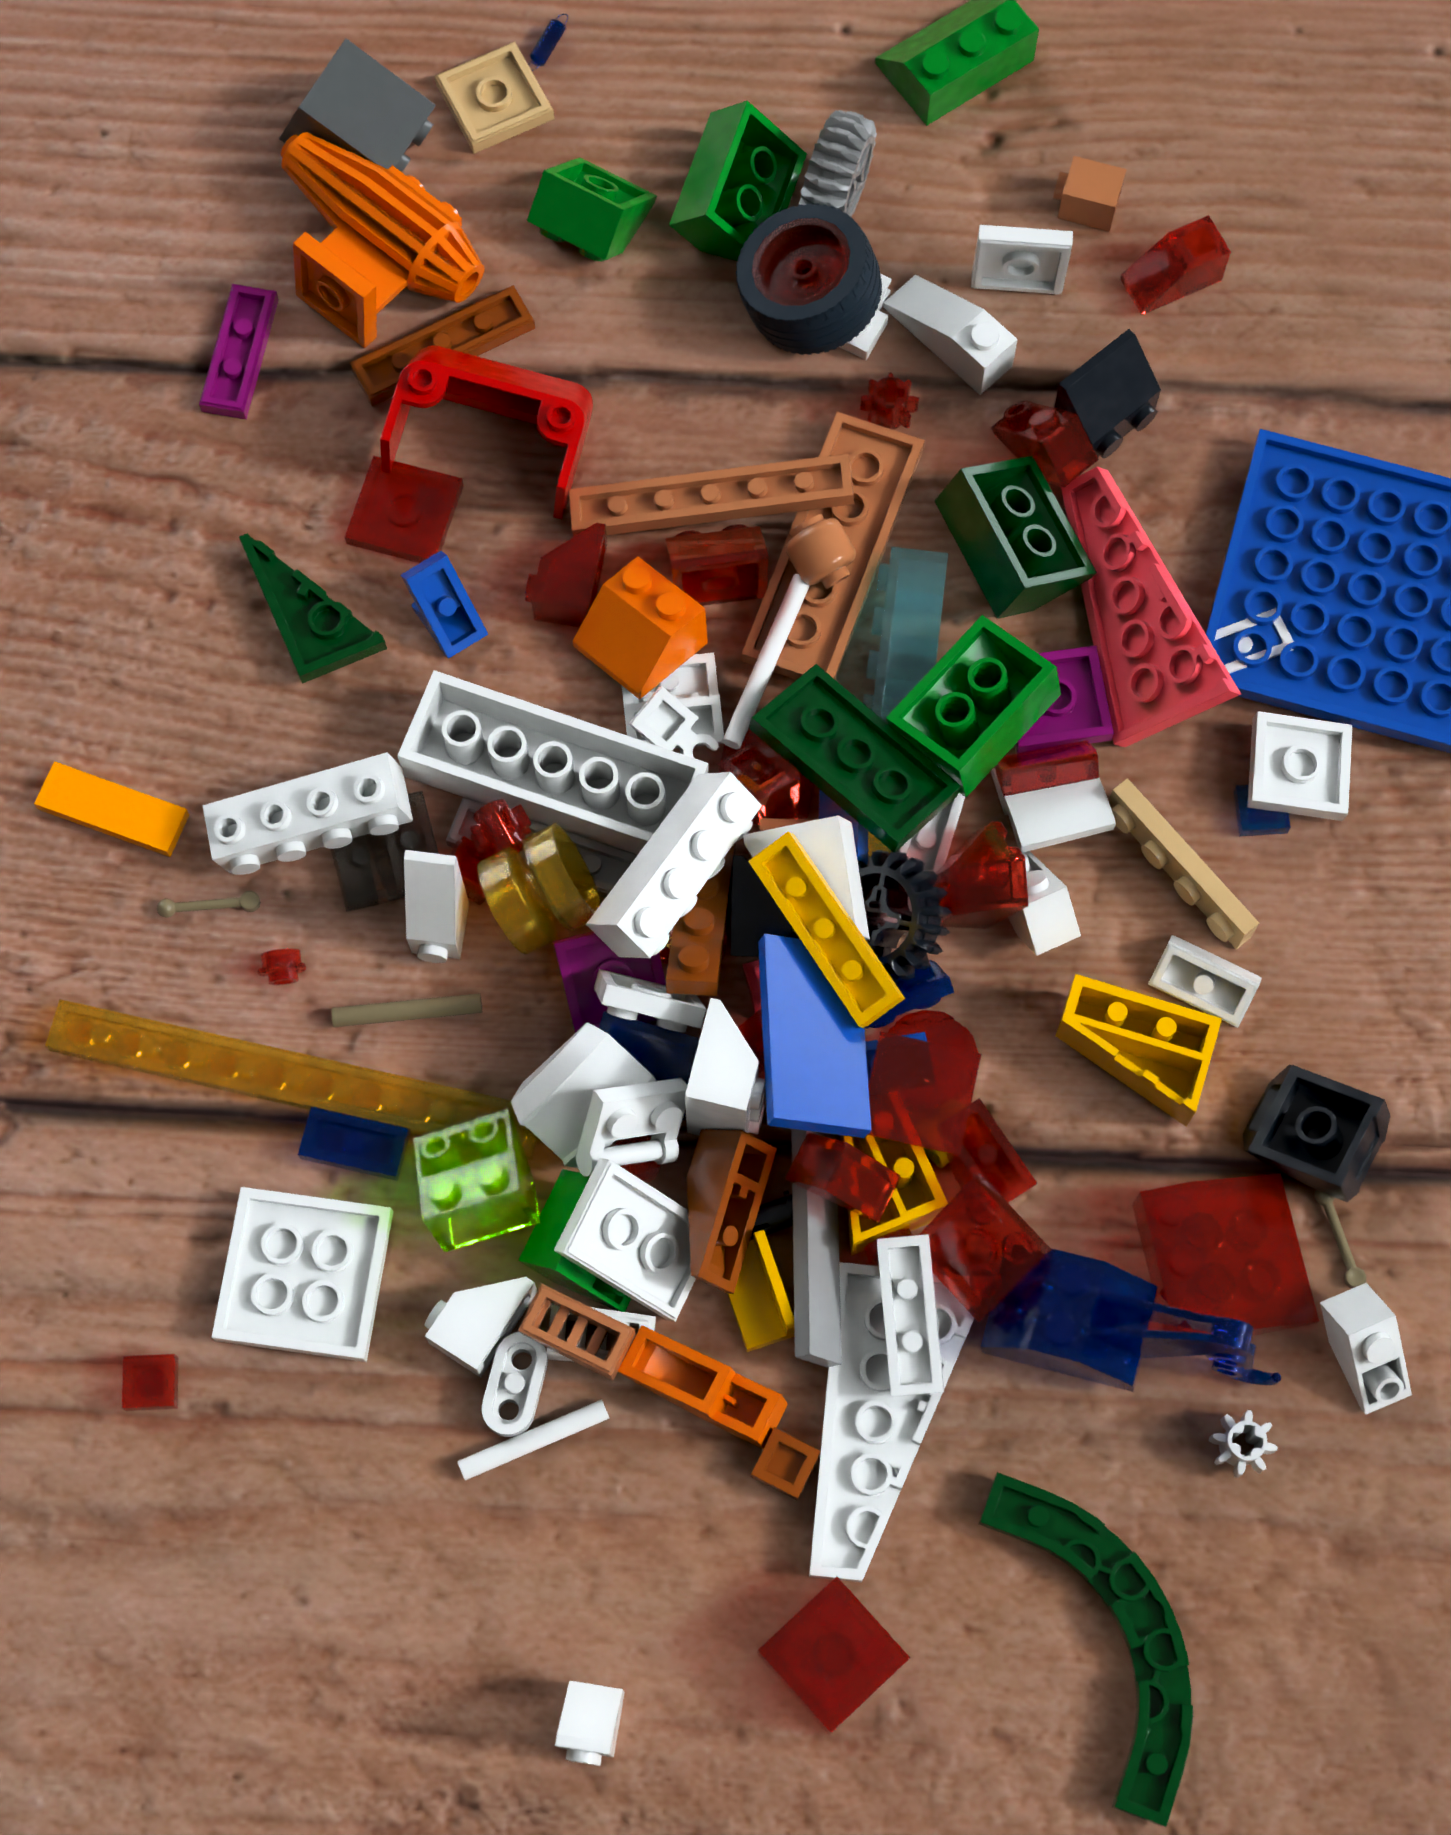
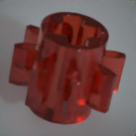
[860,373,919,430]
[470,799,532,861]

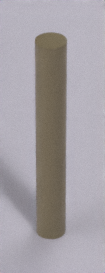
[332,993,482,1027]

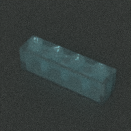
[863,547,948,725]

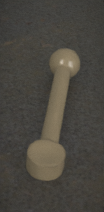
[157,891,261,918]
[1315,1190,1366,1288]

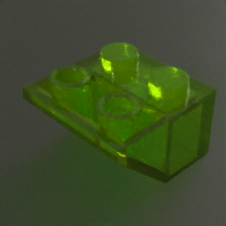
[413,1108,540,1252]

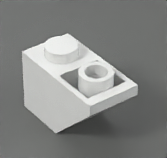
[984,851,1081,956]
[1320,1283,1412,1415]
[555,1681,625,1766]

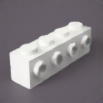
[202,752,413,875]
[586,772,762,958]

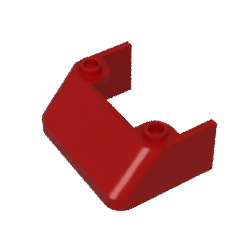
[380,346,593,520]

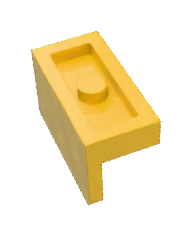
[727,1229,794,1352]

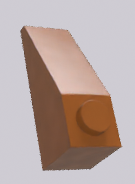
[687,1129,777,1294]

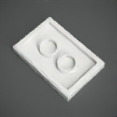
[554,1158,696,1322]

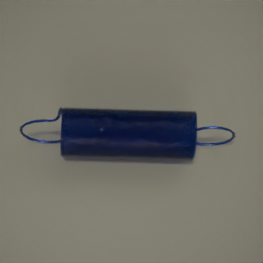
[528,14,568,71]

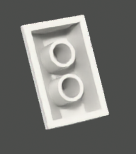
[685,998,766,1136]

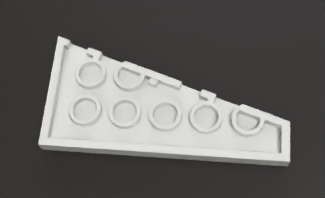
[809,1262,991,1582]

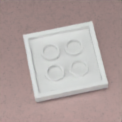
[211,1187,393,1362]

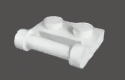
[576,1078,688,1176]

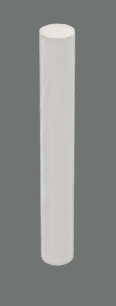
[457,1399,610,1480]

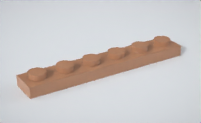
[569,453,855,539]

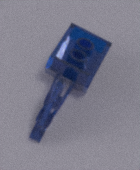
[981,1249,1281,1392]

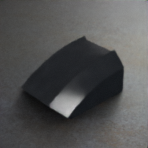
[1243,1065,1390,1202]

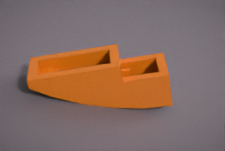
[618,1325,788,1449]

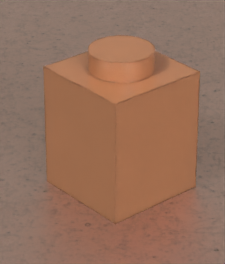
[1053,156,1127,232]

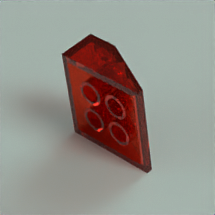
[1132,1173,1319,1353]

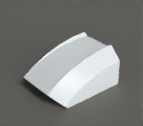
[511,1022,656,1168]

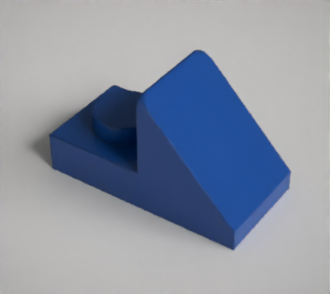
[401,551,488,659]

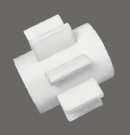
[1209,1410,1278,1478]

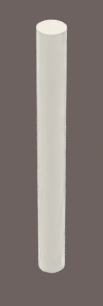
[722,574,810,749]

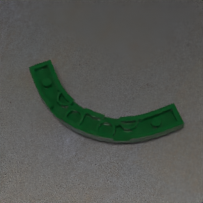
[979,1472,1193,1827]

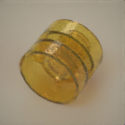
[478,823,602,955]

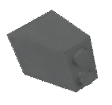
[279,38,436,172]

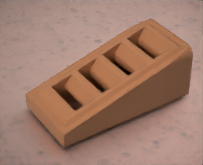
[518,1284,636,1381]

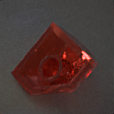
[934,821,1028,929]

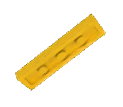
[748,831,905,1028]

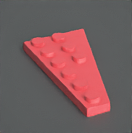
[1061,467,1241,747]

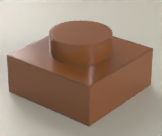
[751,1427,821,1500]

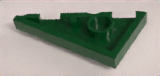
[239,533,387,684]

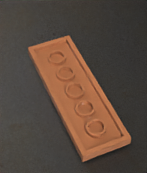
[741,412,925,680]

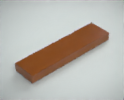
[350,285,535,406]

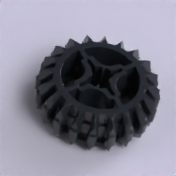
[858,850,952,984]

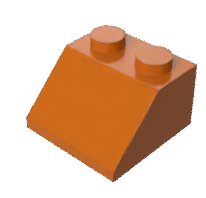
[573,556,708,700]

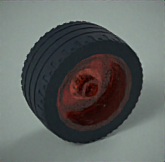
[736,203,882,355]

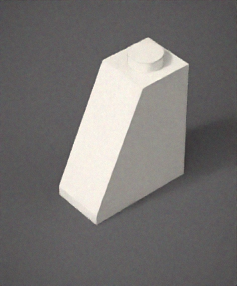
[743,815,870,940]

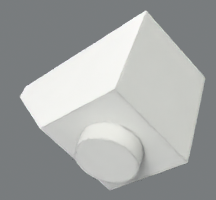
[424,1277,538,1377]

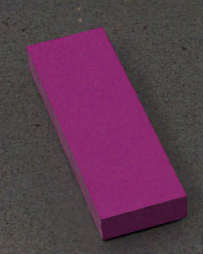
[199,284,279,420]

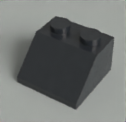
[1049,329,1161,466]

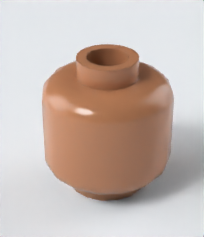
[786,514,856,589]

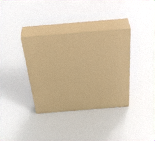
[435,42,554,154]

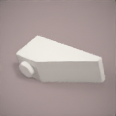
[883,275,1018,395]
[404,850,469,963]

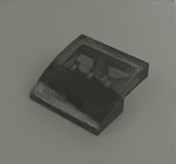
[331,791,439,912]

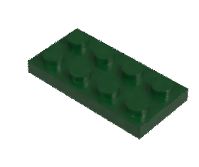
[749,664,961,853]

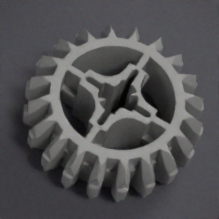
[798,110,877,217]

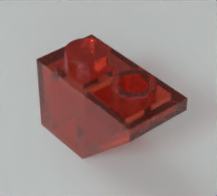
[1120,215,1231,315]
[991,400,1099,487]

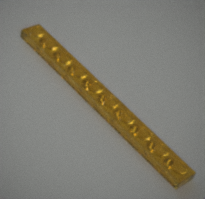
[45,999,538,1160]

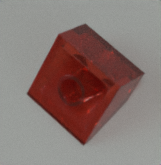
[665,524,768,606]

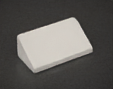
[1148,935,1262,1028]

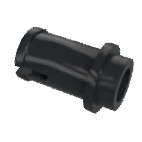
[751,1190,793,1240]

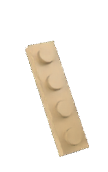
[1109,778,1259,950]

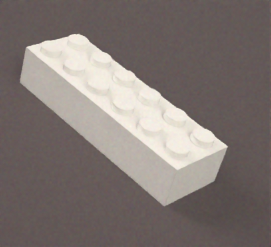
[397,670,708,855]

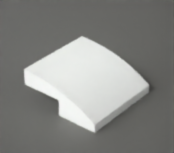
[621,653,724,748]
[991,745,1116,852]

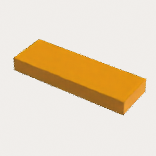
[34,761,190,857]

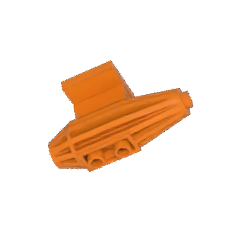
[281,132,484,349]

